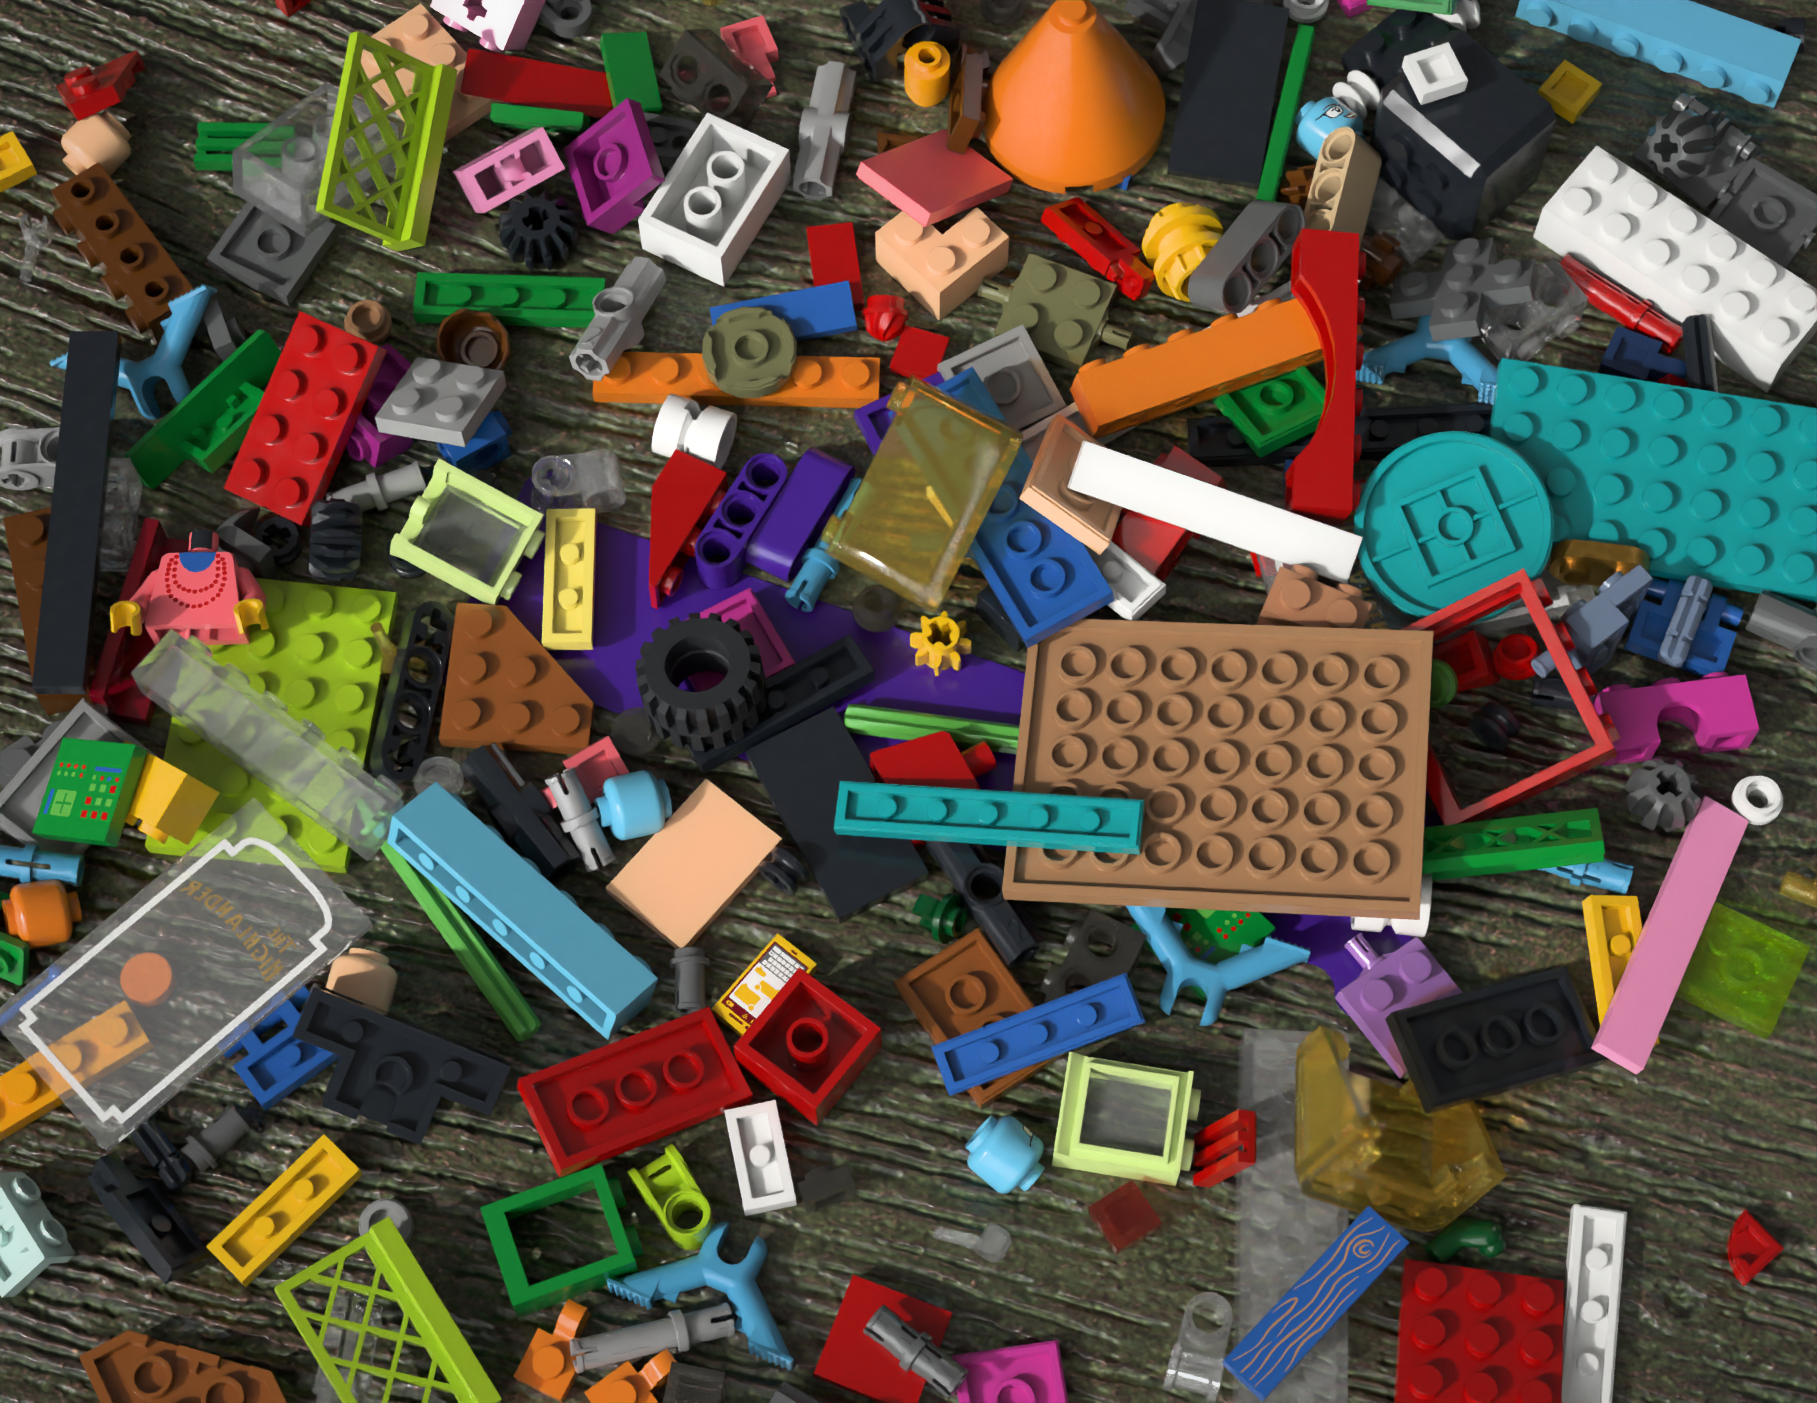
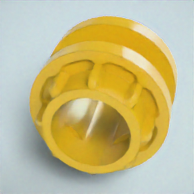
[1142,202,1223,302]

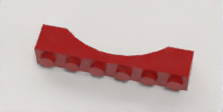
[1284,228,1366,525]

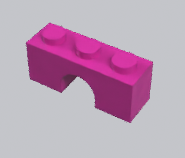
[1593,672,1759,766]

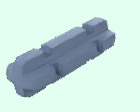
[1657,575,1713,668]

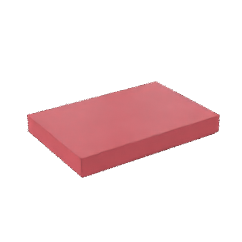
[856,129,1013,227]

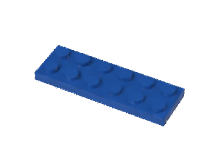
[888,366,1115,648]

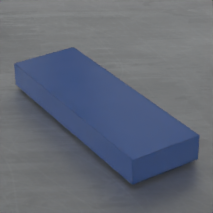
[710,280,858,342]

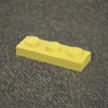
[542,508,597,650]

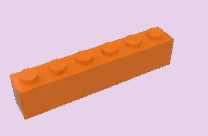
[1070,298,1363,440]

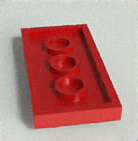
[224,311,387,528]
[517,1006,753,1178]

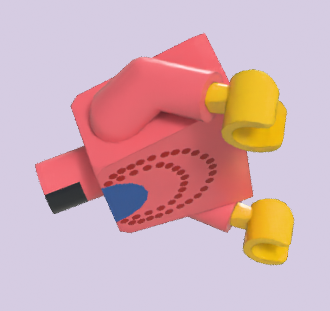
[110,530,269,646]

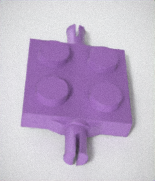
[1335,933,1463,1078]

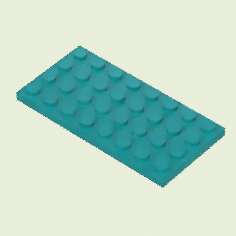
[1489,358,1817,603]

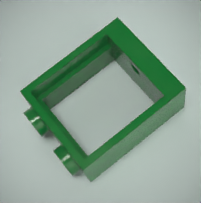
[480,1164,644,1318]

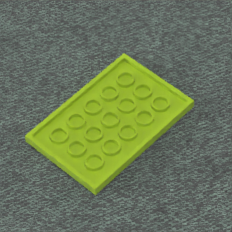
[145,578,399,874]

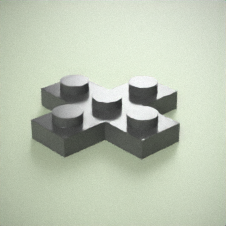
[1389,238,1539,342]

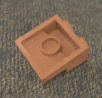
[1255,564,1373,629]

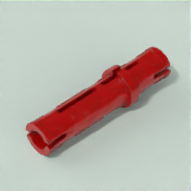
[1551,254,1683,356]

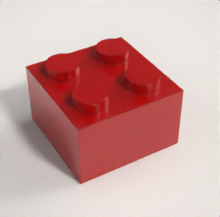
[733,967,882,1126]

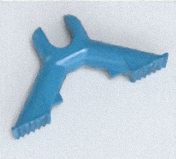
[50,284,218,420]
[1356,315,1498,405]
[1126,906,1311,1026]
[607,1222,794,1371]

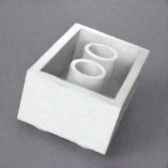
[638,113,791,287]

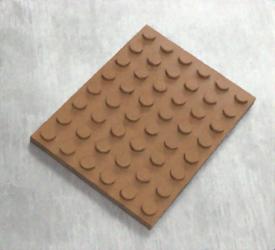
[1002,619,1433,920]

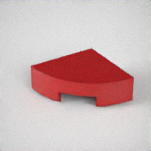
[1727,1209,1784,1287]

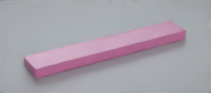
[1591,795,1749,1074]

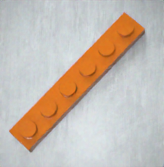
[592,352,880,408]

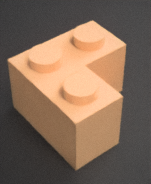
[875,207,1009,321]

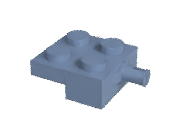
[1531,564,1653,678]

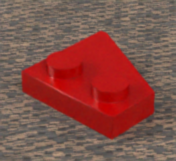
[56,50,145,121]

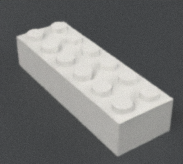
[1533,145,1817,392]

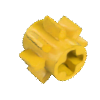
[910,611,972,676]

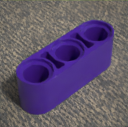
[745,446,856,583]
[695,453,787,589]

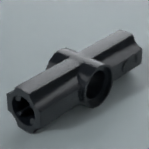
[459,743,582,884]
[926,841,1046,968]

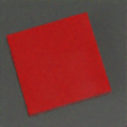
[813,1275,952,1403]

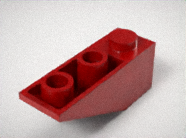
[649,449,728,610]

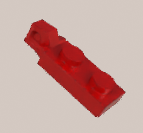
[1040,197,1155,301]

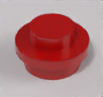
[1493,634,1542,680]

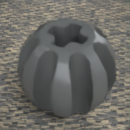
[1646,110,1716,180]
[1626,757,1701,832]

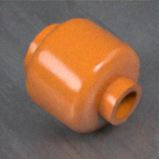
[2,879,82,949]

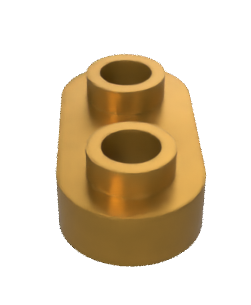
[1549,539,1650,586]

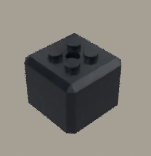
[1369,30,1557,241]

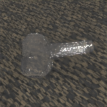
[19,214,52,282]
[934,1223,1012,1263]

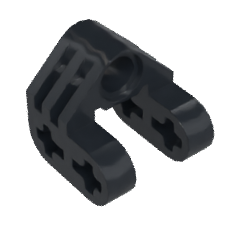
[839,0,960,83]

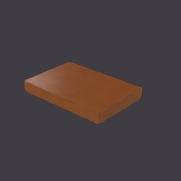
[894,927,1066,1110]

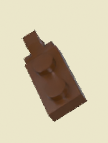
[946,43,990,154]

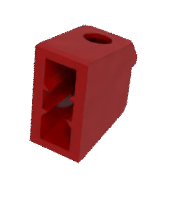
[870,731,997,850]

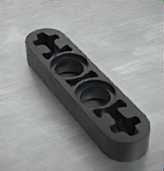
[370,601,454,785]

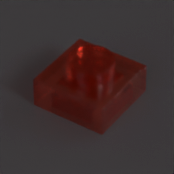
[1087,1179,1162,1256]

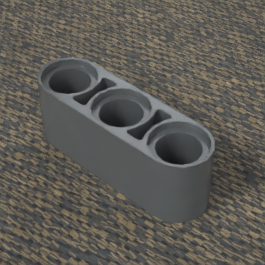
[1188,199,1306,314]

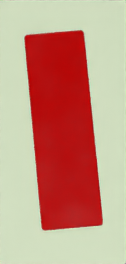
[460,49,613,118]

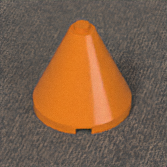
[981,0,1165,194]

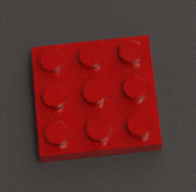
[1394,1259,1564,1403]

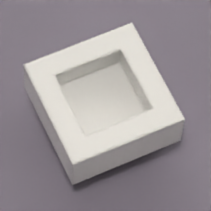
[1402,42,1468,105]

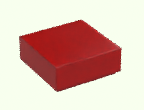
[890,325,950,381]

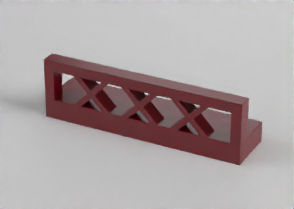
[88,518,189,727]

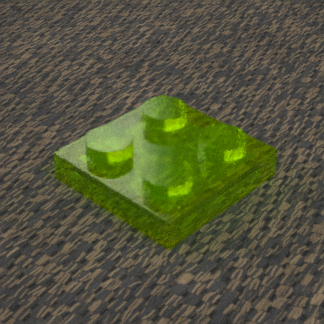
[1675,901,1810,1040]

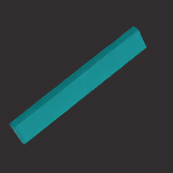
[834,781,1145,855]

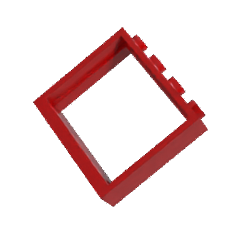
[1400,568,1621,825]

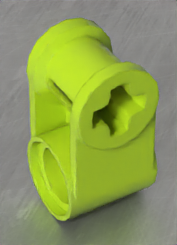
[627,1143,715,1250]

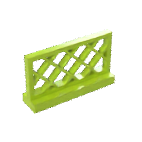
[315,31,458,252]
[274,1216,502,1403]

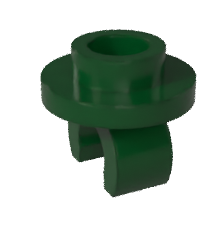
[911,893,968,944]

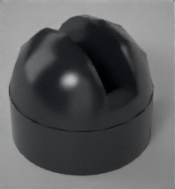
[1773,17,1805,54]

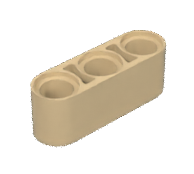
[1304,127,1382,250]

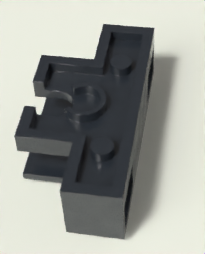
[292,983,511,1145]

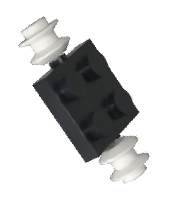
[1332,0,1481,121]

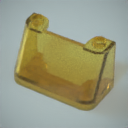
[820,374,1023,613]
[1294,1025,1507,1232]

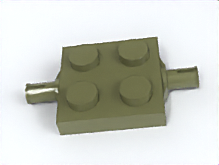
[978,253,1134,372]

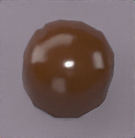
[436,308,512,371]

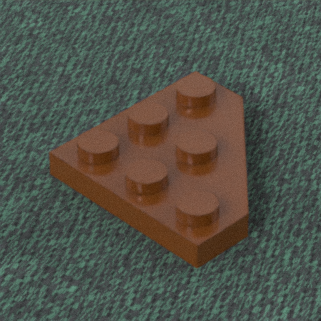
[439,603,595,755]
[79,1330,288,1403]

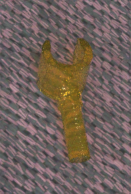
[370,622,411,680]

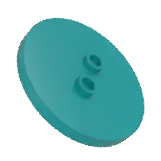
[1354,431,1554,626]

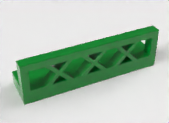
[1422,808,1605,881]

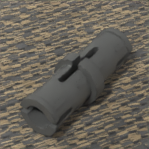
[863,1304,969,1399]

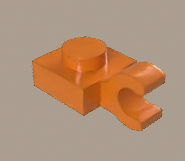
[513,1299,591,1403]
[584,1349,683,1403]

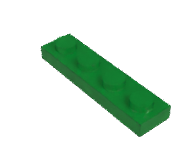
[413,272,607,328]

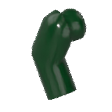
[1424,1218,1507,1264]

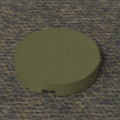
[702,307,797,398]

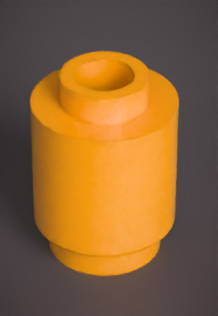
[904,41,950,107]

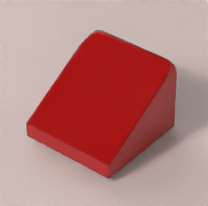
[1433,630,1501,692]

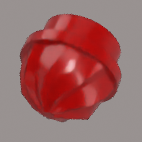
[861,295,909,342]

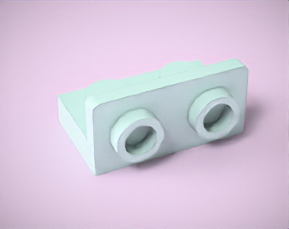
[0,1172,75,1298]

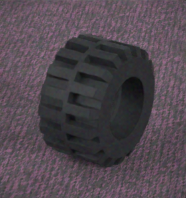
[635,612,768,751]

